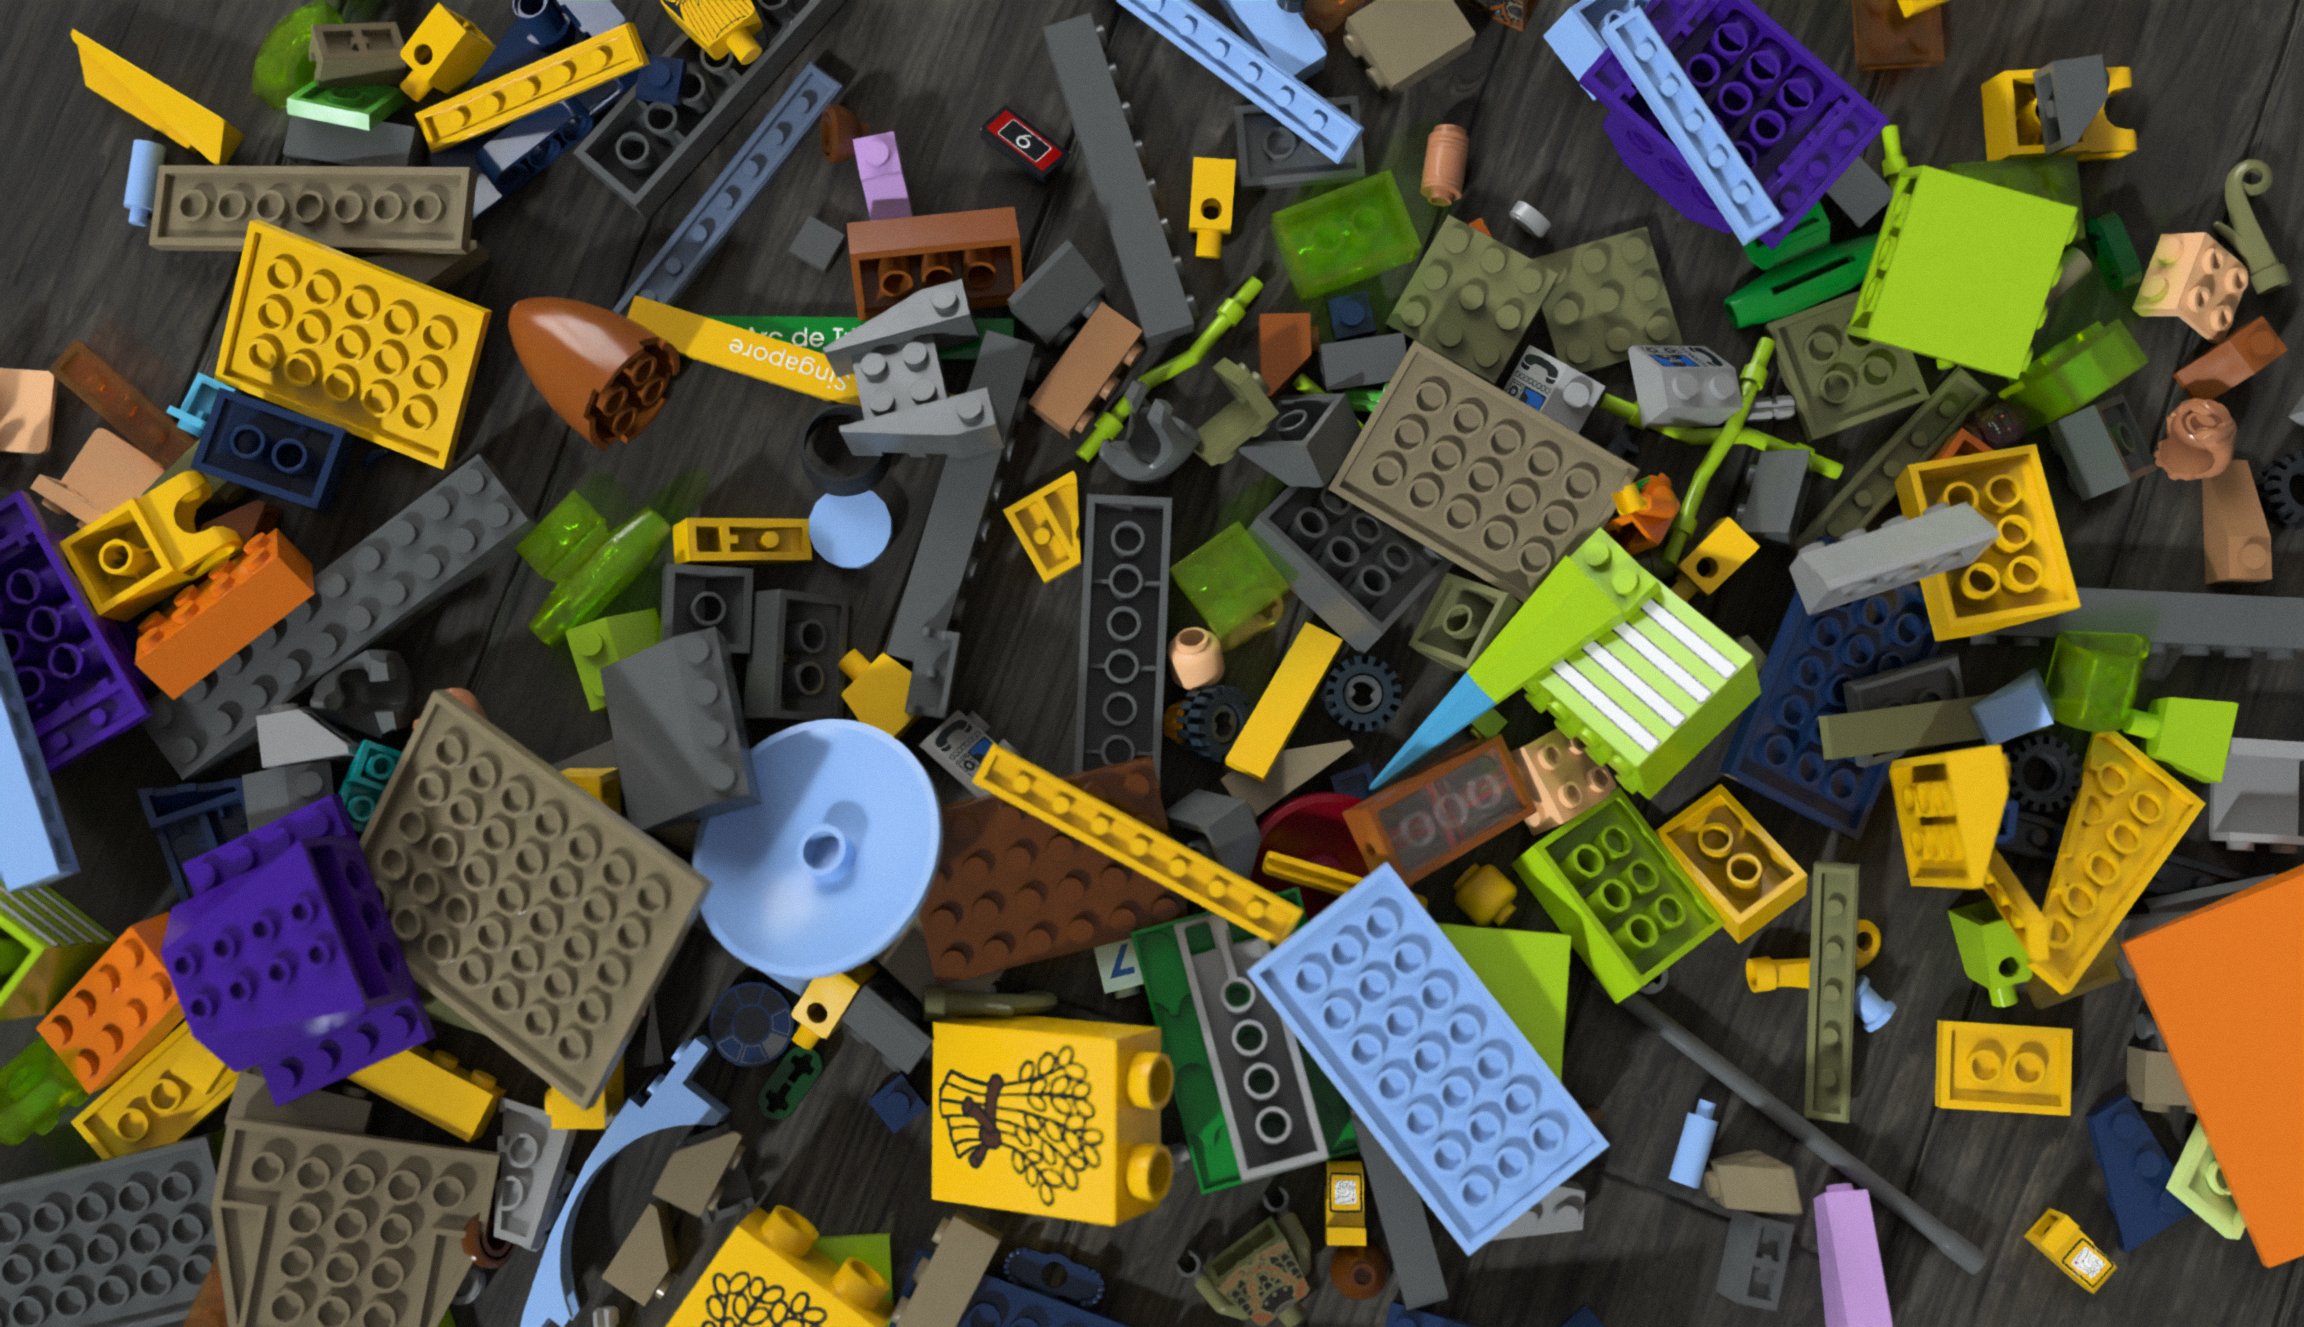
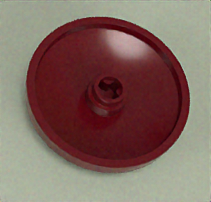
[1250,792,1412,922]

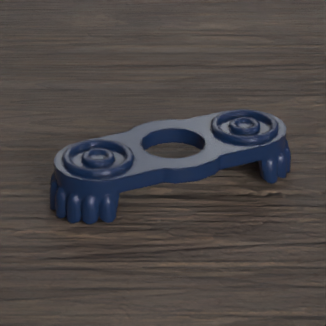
[1003,1246,1105,1307]

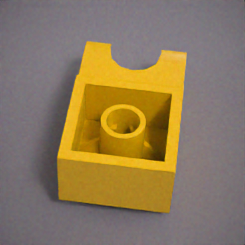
[1981,67,2138,167]
[59,471,243,622]

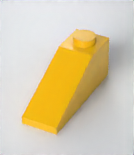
[673,518,812,567]

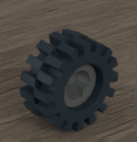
[1323,655,1402,733]
[1176,685,1254,763]

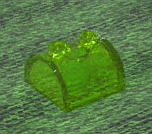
[2045,631,2151,732]
[0,1035,91,1146]

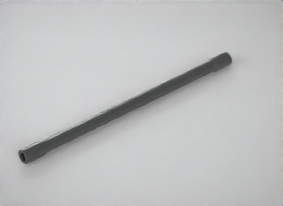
[1588,974,1987,1275]

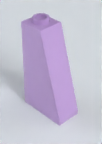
[1813,1183,1893,1327]

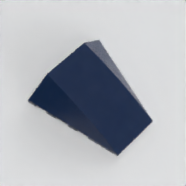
[136,778,249,903]

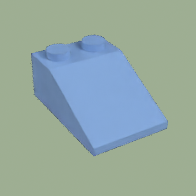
[1543,0,1650,101]

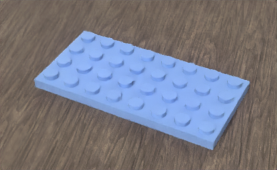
[1246,861,1610,1256]

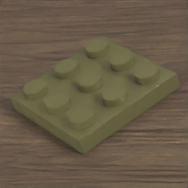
[1385,215,1559,386]
[1532,226,1683,375]
[1763,290,1930,443]

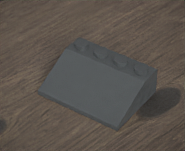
[1239,461,1451,656]
[600,627,761,833]

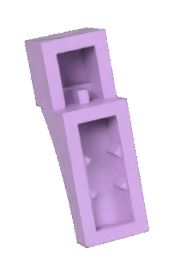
[852,131,913,220]

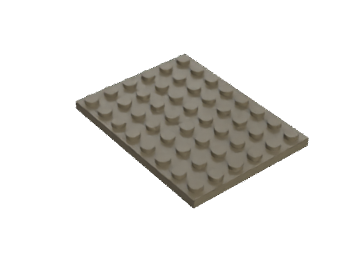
[359,690,714,1111]

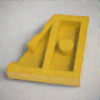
[1003,471,1082,584]

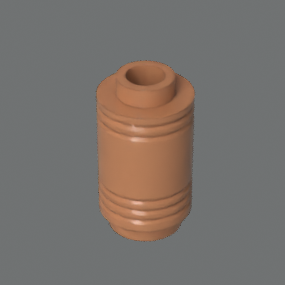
[1420,124,1470,206]

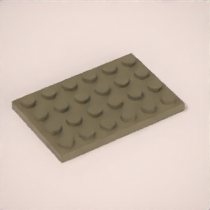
[1328,340,1640,603]

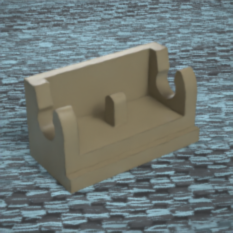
[309,22,406,89]

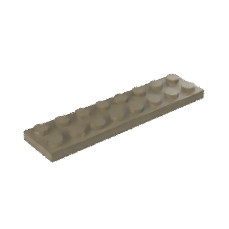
[149,165,477,254]

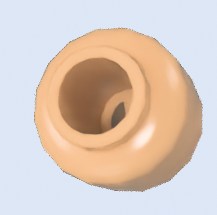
[1166,627,1225,691]

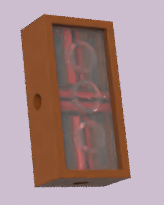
[1342,734,1537,887]

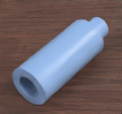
[123,140,166,226]
[1669,1099,1719,1189]

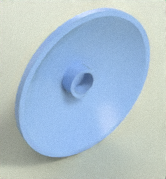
[693,719,943,996]

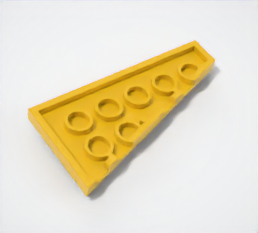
[2026,720,2206,995]

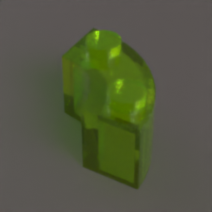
[252,0,344,109]

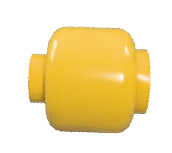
[1453,863,1518,927]

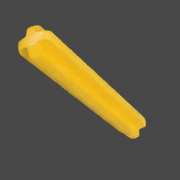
[1262,851,1428,911]

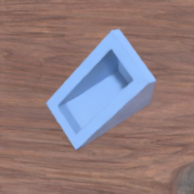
[1970,668,2055,746]

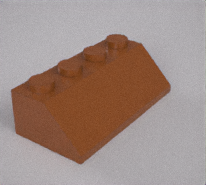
[847,207,1023,321]

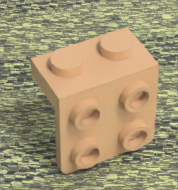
[2132,232,2249,343]
[0,368,58,454]
[30,428,167,529]
[1510,728,1617,836]

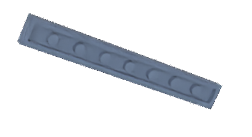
[612,61,845,317]

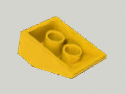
[1654,783,1808,944]

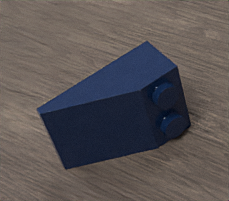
[190,388,357,515]

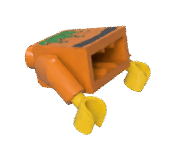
[1603,472,1681,556]

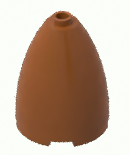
[508,297,680,450]

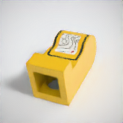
[1324,1160,1366,1246]
[2024,1208,2117,1294]

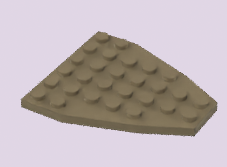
[211,1116,502,1327]

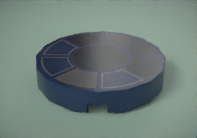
[709,981,797,1068]

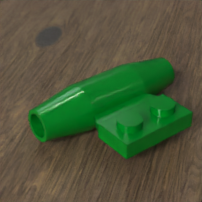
[1724,200,1879,330]

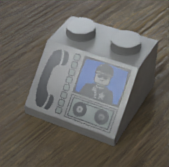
[1503,344,1606,433]
[1628,345,1743,427]
[256,703,365,769]
[919,710,1022,798]

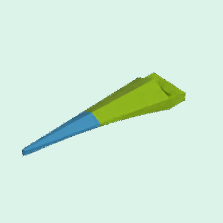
[1368,527,1662,793]

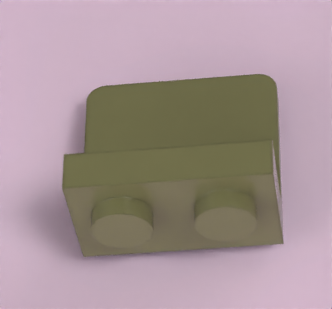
[1194,357,1279,466]

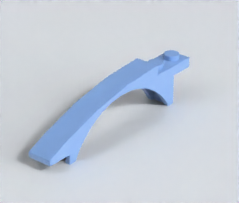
[520,1035,731,1327]

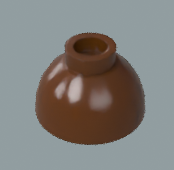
[821,104,870,164]
[461,1206,516,1269]
[1329,1240,1389,1301]

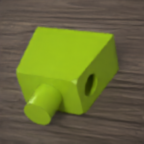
[2122,697,2239,784]
[1948,899,2033,1007]

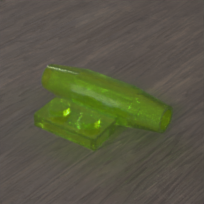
[514,490,673,648]

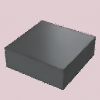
[789,215,847,274]

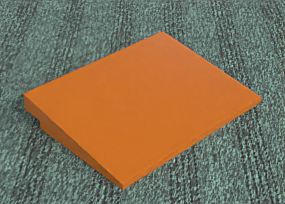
[2120,864,2304,1268]

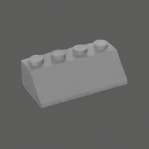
[1789,502,2000,615]

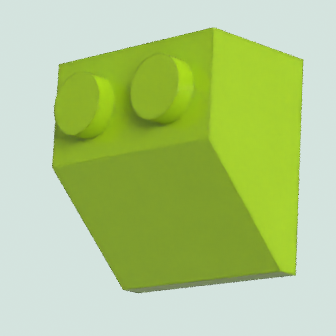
[565,608,661,715]

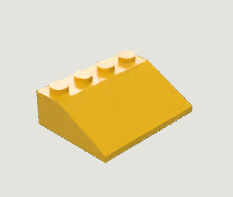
[1894,444,2081,642]
[1889,744,2011,889]

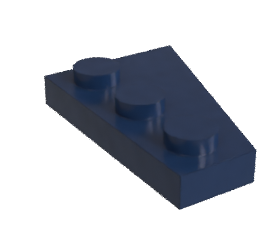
[2085,1094,2194,1253]

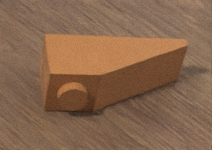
[2202,460,2272,585]

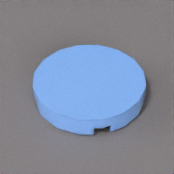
[809,490,893,569]

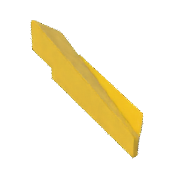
[71,29,245,166]

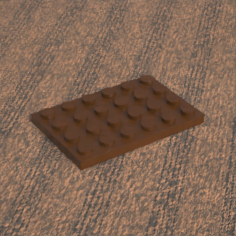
[918,756,1189,986]

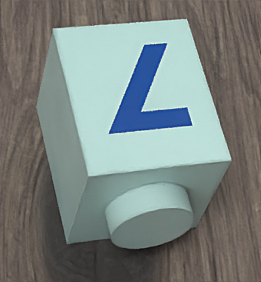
[1094,938,1144,999]

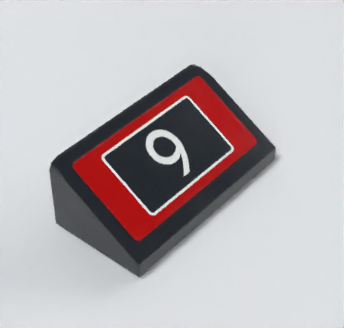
[979,105,1071,187]

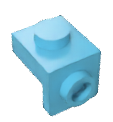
[166,372,242,438]

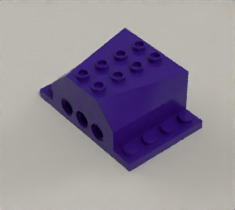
[1578,0,1890,250]
[0,490,160,776]
[161,794,436,1107]

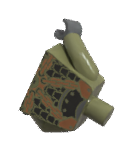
[1176,1186,1311,1327]

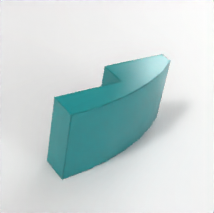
[338,740,403,835]

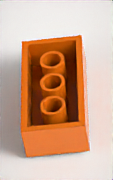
[135,527,315,700]
[36,911,185,1095]

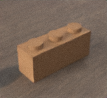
[1028,302,1145,440]

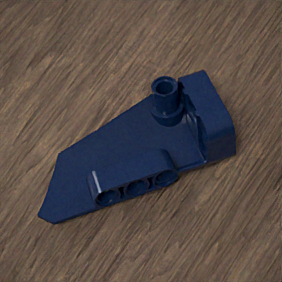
[428,0,652,224]

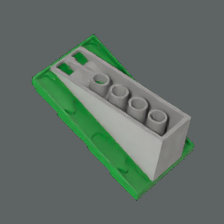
[1130,887,1359,1195]

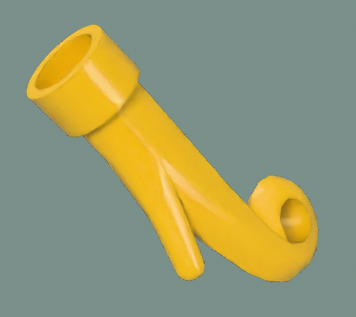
[1746,919,1881,993]

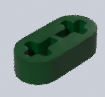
[2085,210,2142,291]
[758,1046,825,1120]

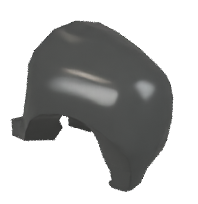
[1099,380,1202,487]
[310,649,414,739]

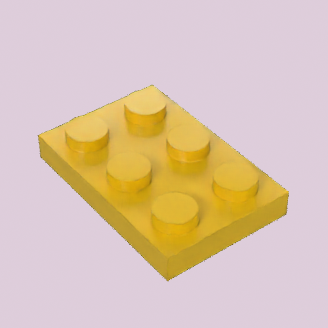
[1935,1020,2073,1116]

